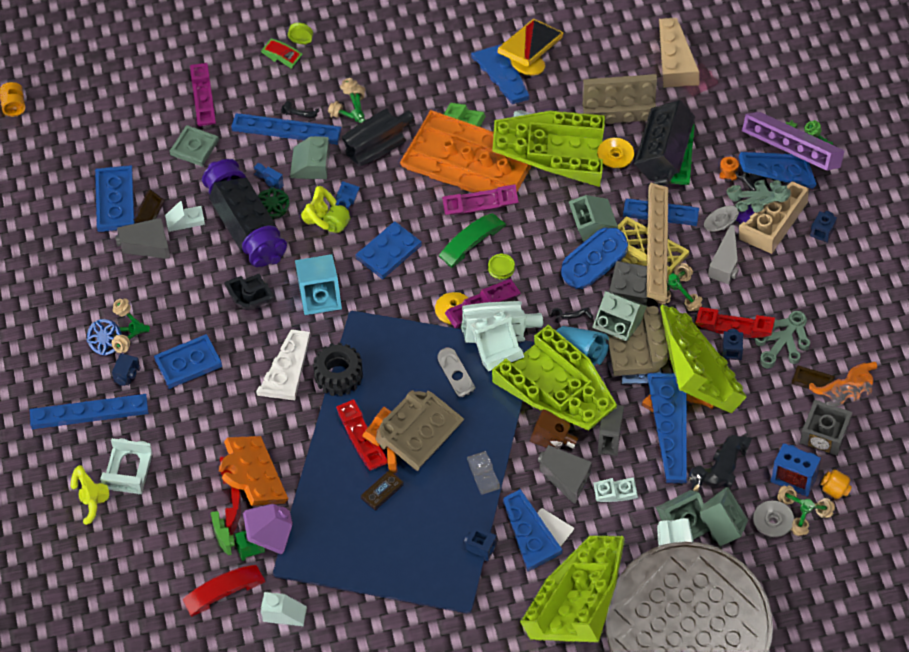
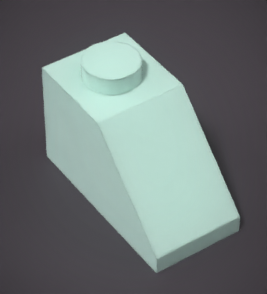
[261,592,307,626]

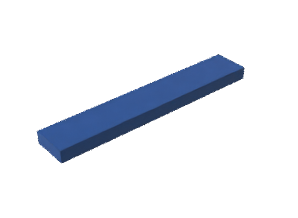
[231,113,342,145]

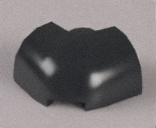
[224,273,275,310]

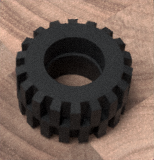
[313,343,363,396]

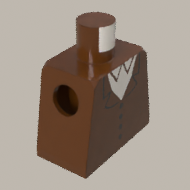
[529,409,578,450]

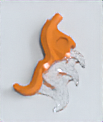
[809,361,877,407]

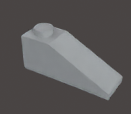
[708,225,739,285]

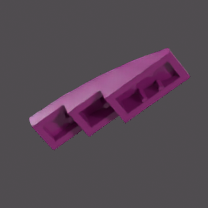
[445,279,521,328]

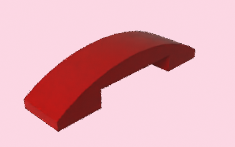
[695,307,775,338]
[336,399,388,471]
[220,456,241,535]
[182,565,265,617]

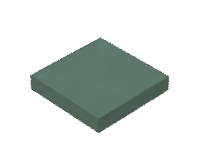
[170,125,219,166]

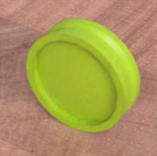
[288,23,313,45]
[488,254,515,280]

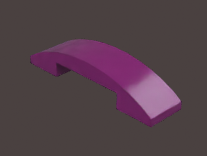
[190,63,216,126]
[442,185,519,215]

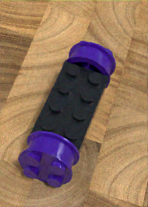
[202,159,287,267]

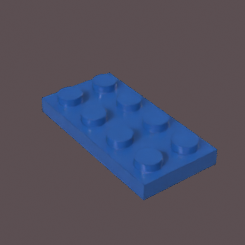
[95,165,135,232]

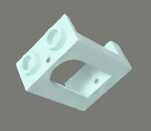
[101,438,153,494]

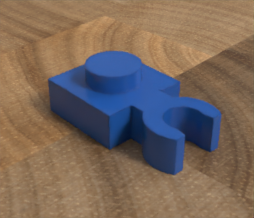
[254,163,284,190]
[336,181,360,210]

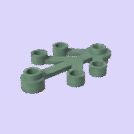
[727,180,791,212]
[755,311,810,369]

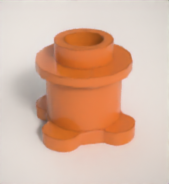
[719,157,739,180]

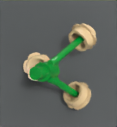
[328,78,366,123]
[654,263,703,311]
[106,299,150,353]
[777,485,835,536]

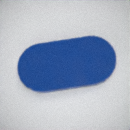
[561,227,628,289]

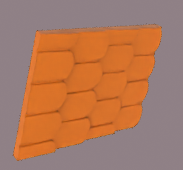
[400,110,531,193]

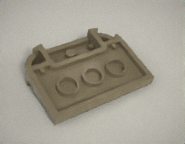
[582,74,657,124]
[606,306,669,376]
[376,390,464,471]

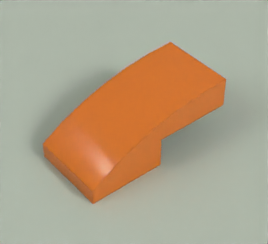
[363,407,392,446]

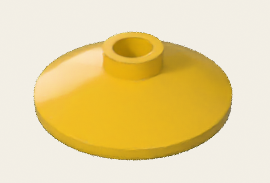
[510,57,545,75]
[597,138,634,168]
[435,292,468,325]

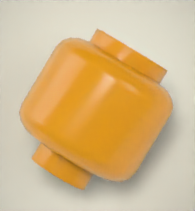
[820,469,852,499]

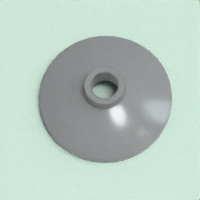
[704,206,739,232]
[753,501,794,537]

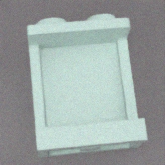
[470,310,524,371]

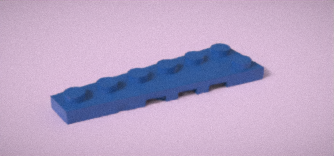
[648,373,687,483]

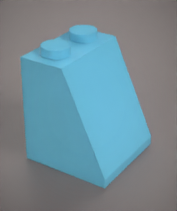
[295,254,342,315]

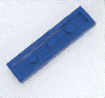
[623,198,699,226]

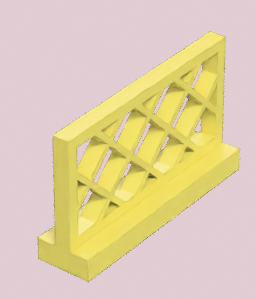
[618,216,689,281]

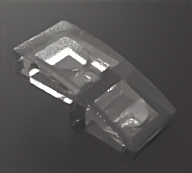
[467,451,500,495]

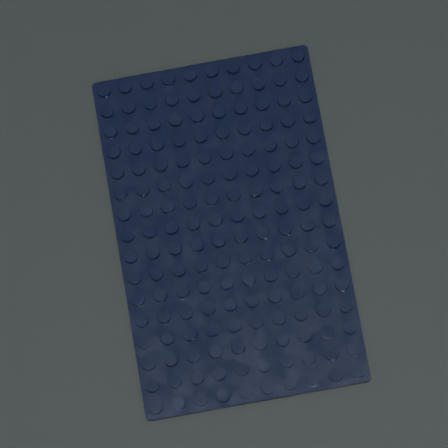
[273,311,535,613]

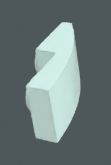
[593,477,638,502]

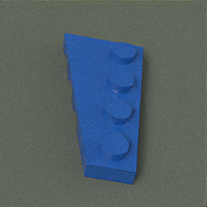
[471,44,529,104]
[738,152,817,189]
[503,489,563,572]

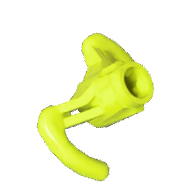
[301,186,336,230]
[71,465,109,525]

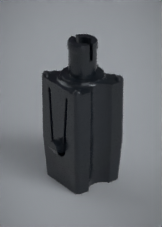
[342,108,415,167]

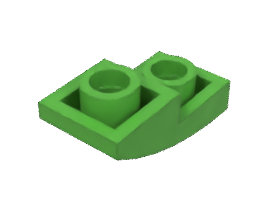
[211,511,235,555]

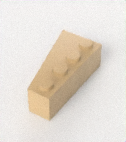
[659,18,699,88]
[739,182,809,254]

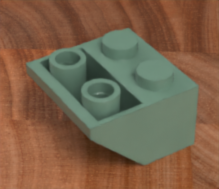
[569,195,619,242]
[592,291,647,341]

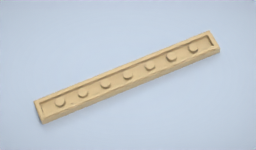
[647,183,668,302]

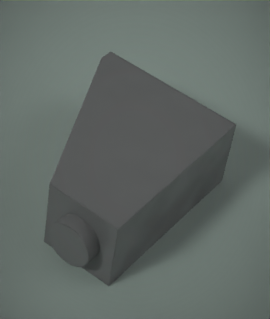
[115,218,170,259]
[598,404,624,456]
[538,445,592,504]

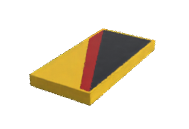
[498,19,564,67]

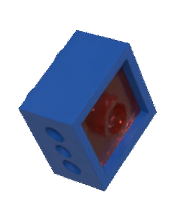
[771,443,821,497]

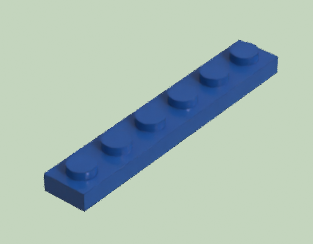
[30,394,149,429]

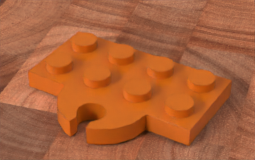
[219,436,288,506]

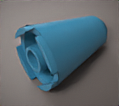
[556,326,609,366]

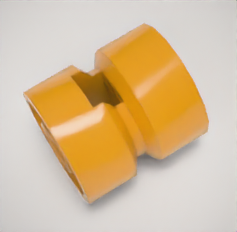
[0,82,26,116]

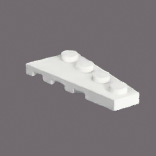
[256,330,310,400]

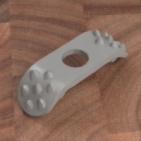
[438,348,476,397]

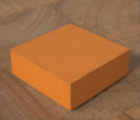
[387,447,397,474]

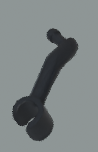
[281,101,320,117]
[736,170,756,191]
[551,308,593,323]

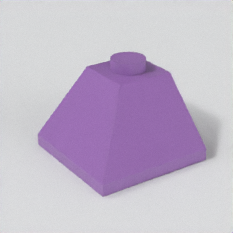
[243,504,292,554]

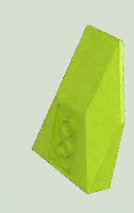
[492,111,605,187]
[660,304,747,413]
[492,325,617,430]
[521,536,625,642]

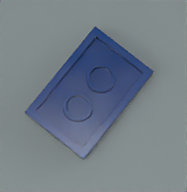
[356,221,422,280]
[154,334,223,389]

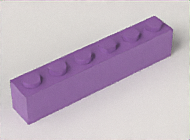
[742,112,845,170]

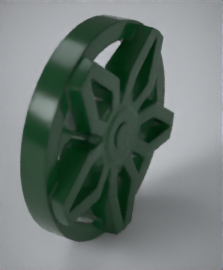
[258,187,290,219]

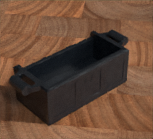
[634,100,695,186]

